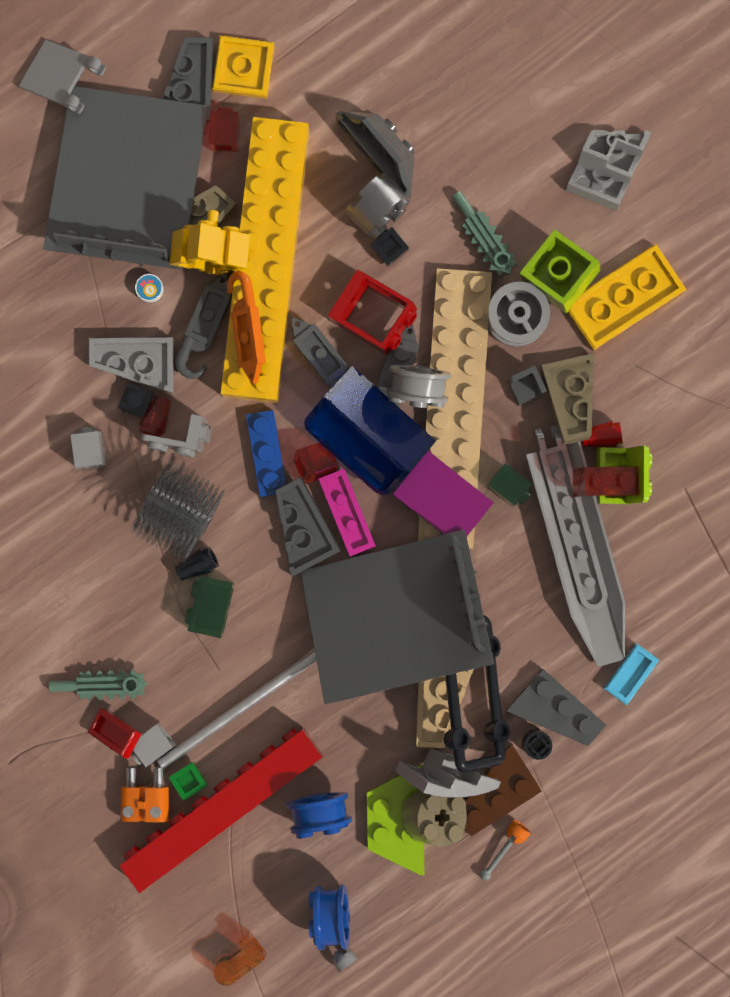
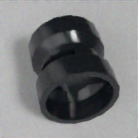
[522,729,553,760]

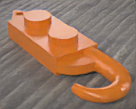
[227,271,266,384]

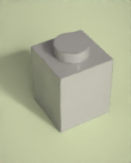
[71,427,107,470]
[131,722,176,767]

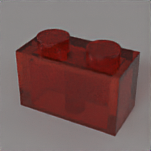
[573,466,639,497]

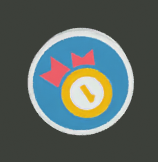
[135,274,164,303]

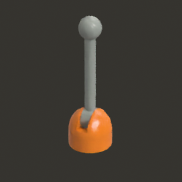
[480,819,531,881]

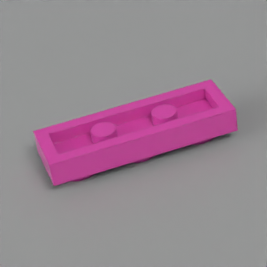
[319,469,376,556]

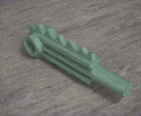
[452,191,517,277]
[49,669,148,701]

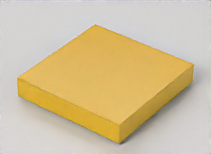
[212,35,275,99]

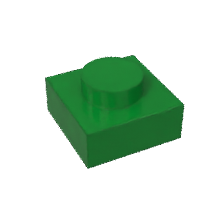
[169,761,208,801]

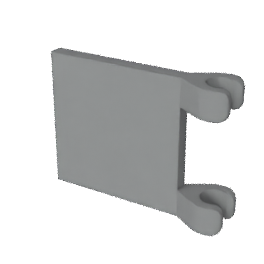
[19,39,106,114]

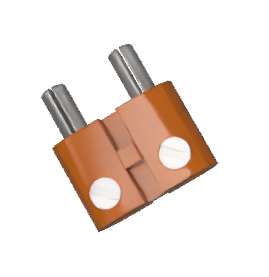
[120,766,169,822]

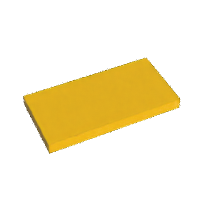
[567,244,687,351]

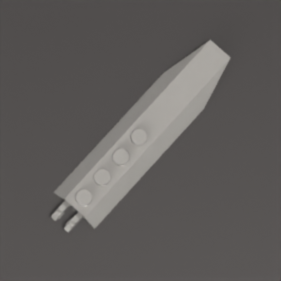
[526,424,625,667]

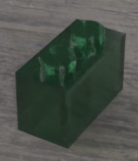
[184,576,235,638]

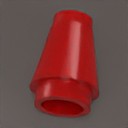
[583,420,623,448]

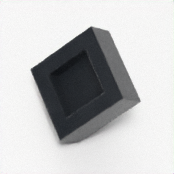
[370,227,409,267]
[118,382,155,419]

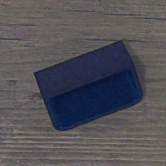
[304,366,436,495]

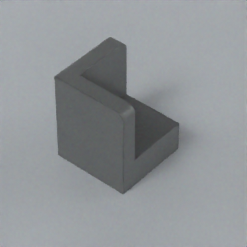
[507,366,547,406]

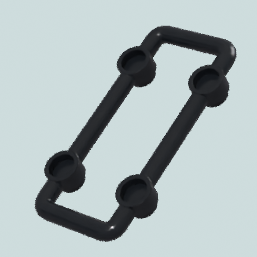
[443,615,510,773]

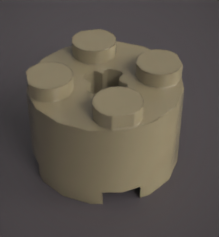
[401,789,467,847]

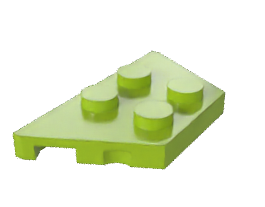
[367,765,424,875]

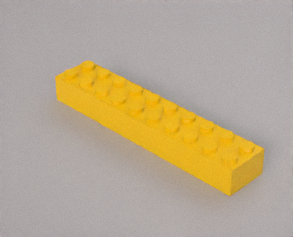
[221,117,310,403]

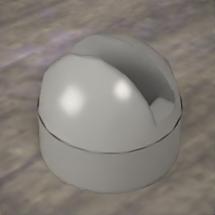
[333,947,357,972]

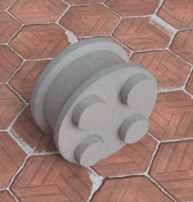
[488,282,550,347]
[386,365,451,408]

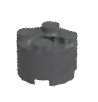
[345,173,410,240]

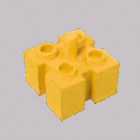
[170,210,250,275]

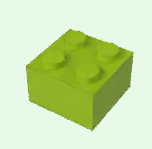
[520,229,600,314]

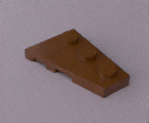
[464,743,542,836]

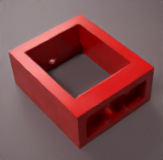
[327,269,417,356]

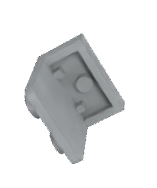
[141,414,212,457]

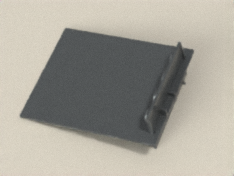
[43,86,208,270]
[301,530,494,704]

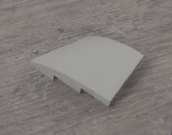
[566,130,652,211]
[395,748,501,797]

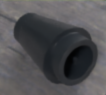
[175,547,219,581]

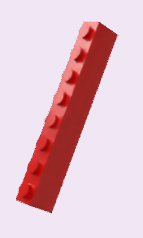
[119,727,323,893]

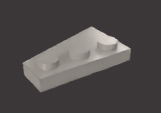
[89,337,174,394]

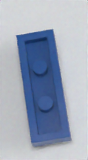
[246,410,286,497]

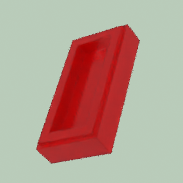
[87,708,142,759]

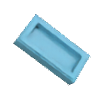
[603,643,659,705]

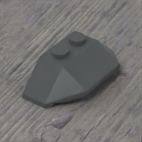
[336,111,415,200]

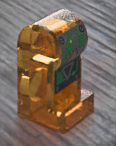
[214,931,267,986]

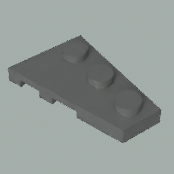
[163,37,213,123]
[276,477,341,577]
[506,669,606,746]

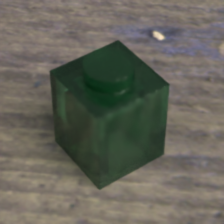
[486,463,532,507]

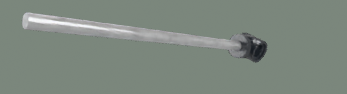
[157,649,317,769]

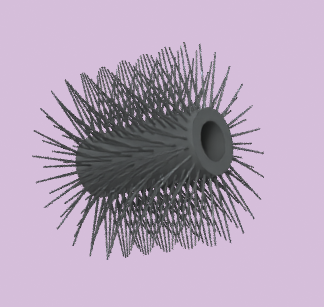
[130,460,225,563]

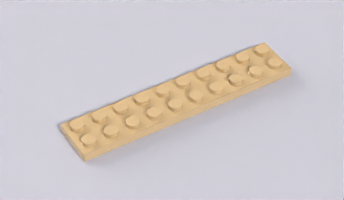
[418,268,492,549]

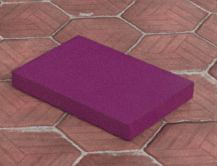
[393,451,494,536]

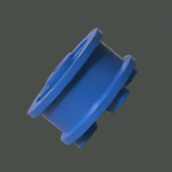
[286,791,352,839]
[309,885,350,950]

